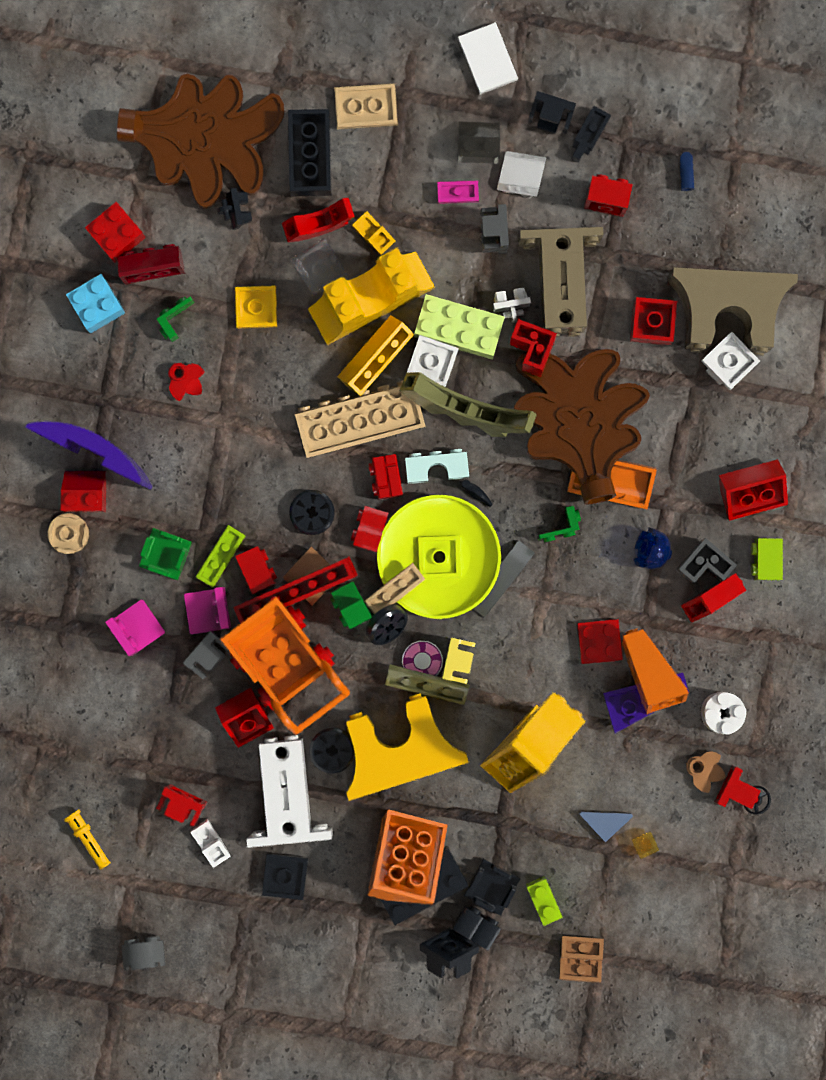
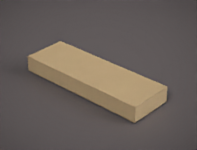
[364,563,425,614]

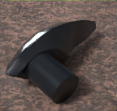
[460,480,493,507]

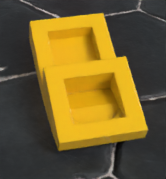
[351,211,395,255]

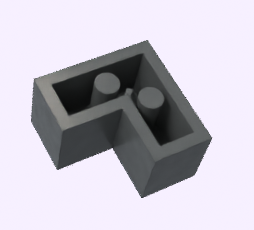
[676,538,737,583]

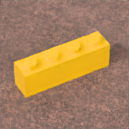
[337,315,414,396]

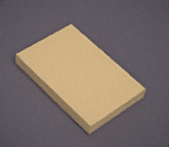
[334,84,398,129]

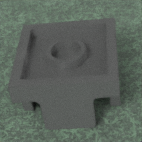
[480,204,509,254]
[183,631,229,679]

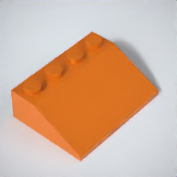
[368,809,448,904]

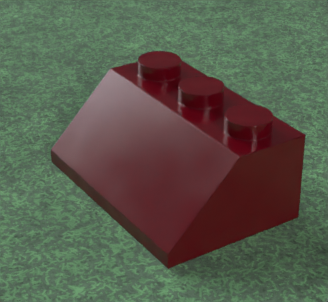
[118,244,185,285]

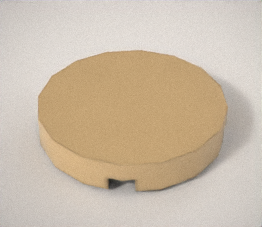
[47,513,89,554]

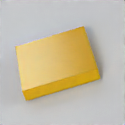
[235,286,277,329]

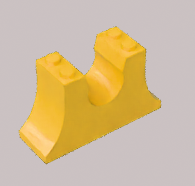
[308,248,435,345]
[346,693,469,801]
[480,693,585,793]

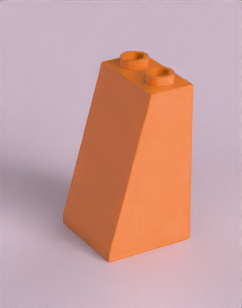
[622,629,689,714]

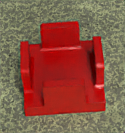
[156,784,207,827]

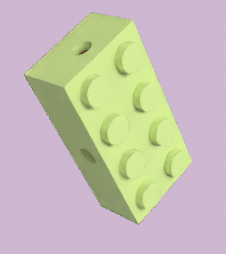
[414,294,505,360]

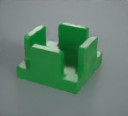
[139,528,192,580]

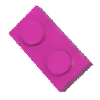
[437,181,479,204]

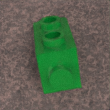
[157,296,195,342]
[537,506,581,543]

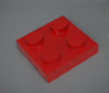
[577,619,623,664]

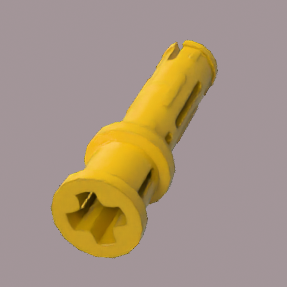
[63,809,111,870]

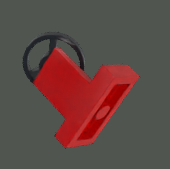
[714,765,771,815]

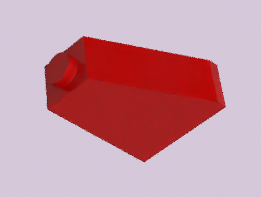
[681,573,747,623]

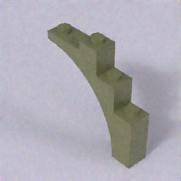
[399,372,537,437]

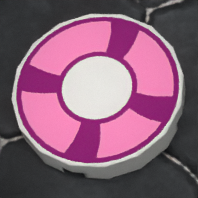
[402,640,443,676]

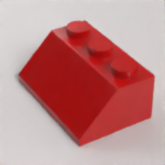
[719,459,788,521]

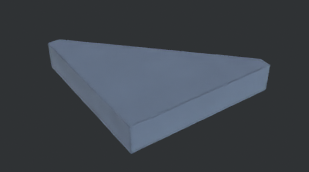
[579,811,633,842]

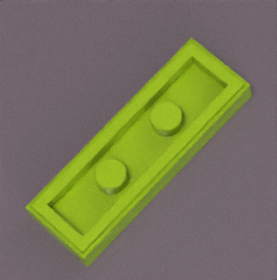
[196,525,246,588]

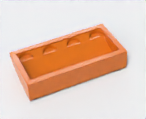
[567,460,657,509]

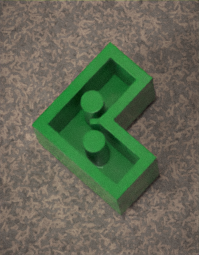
[330,581,372,629]

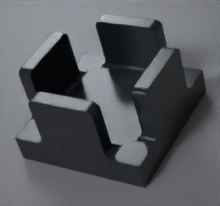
[528,91,576,134]
[464,858,520,916]
[420,928,479,979]

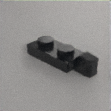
[572,106,611,163]

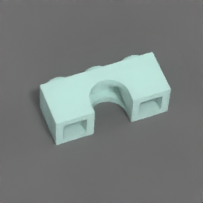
[405,449,469,484]

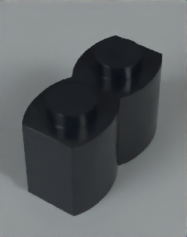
[452,905,501,951]

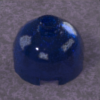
[634,527,672,570]

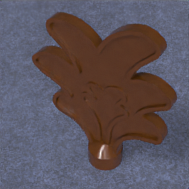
[117,74,285,209]
[514,349,650,505]

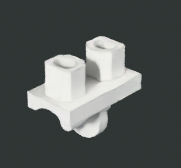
[493,288,531,323]

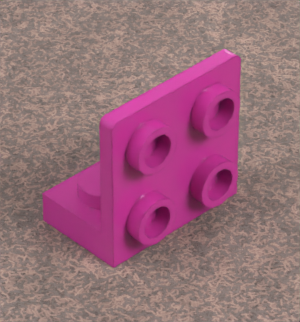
[184,587,231,634]
[105,600,165,656]

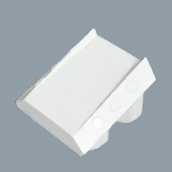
[497,151,546,198]

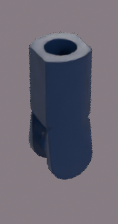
[680,152,694,191]

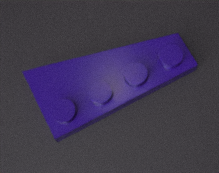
[603,673,689,734]

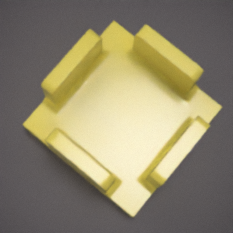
[442,638,475,684]

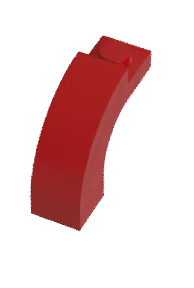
[282,198,355,242]

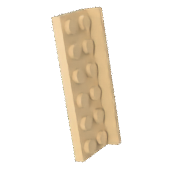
[295,380,426,458]

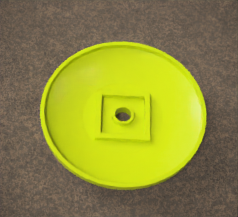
[377,495,501,619]

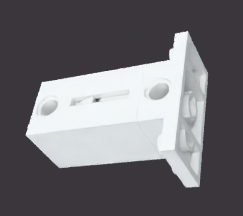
[247,735,333,848]

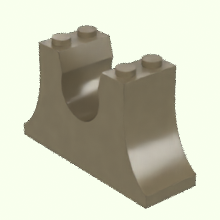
[668,268,798,356]

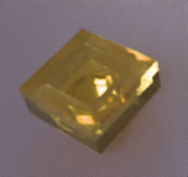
[631,831,659,859]

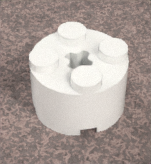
[701,692,746,734]

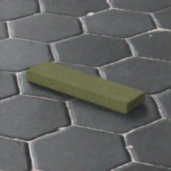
[385,665,470,705]

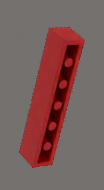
[233,556,358,624]

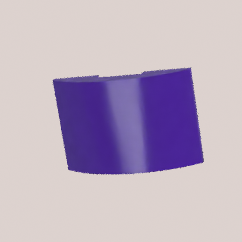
[25,421,153,490]

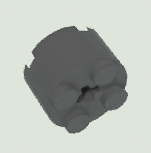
[121,936,166,971]

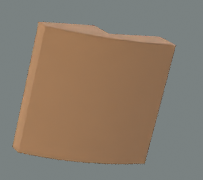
[283,547,330,606]
[559,936,604,983]

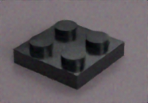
[262,853,308,900]

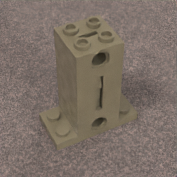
[518,227,603,337]

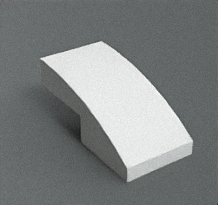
[190,819,231,868]

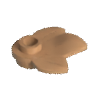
[686,751,726,793]

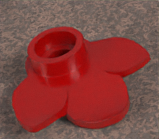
[168,363,205,401]

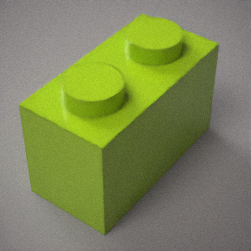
[751,538,783,581]
[526,876,563,926]

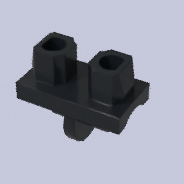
[217,188,252,230]

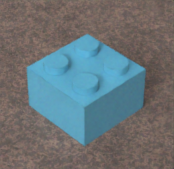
[66,274,125,333]

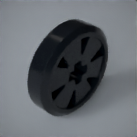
[289,490,335,535]
[366,605,408,645]
[309,728,355,774]

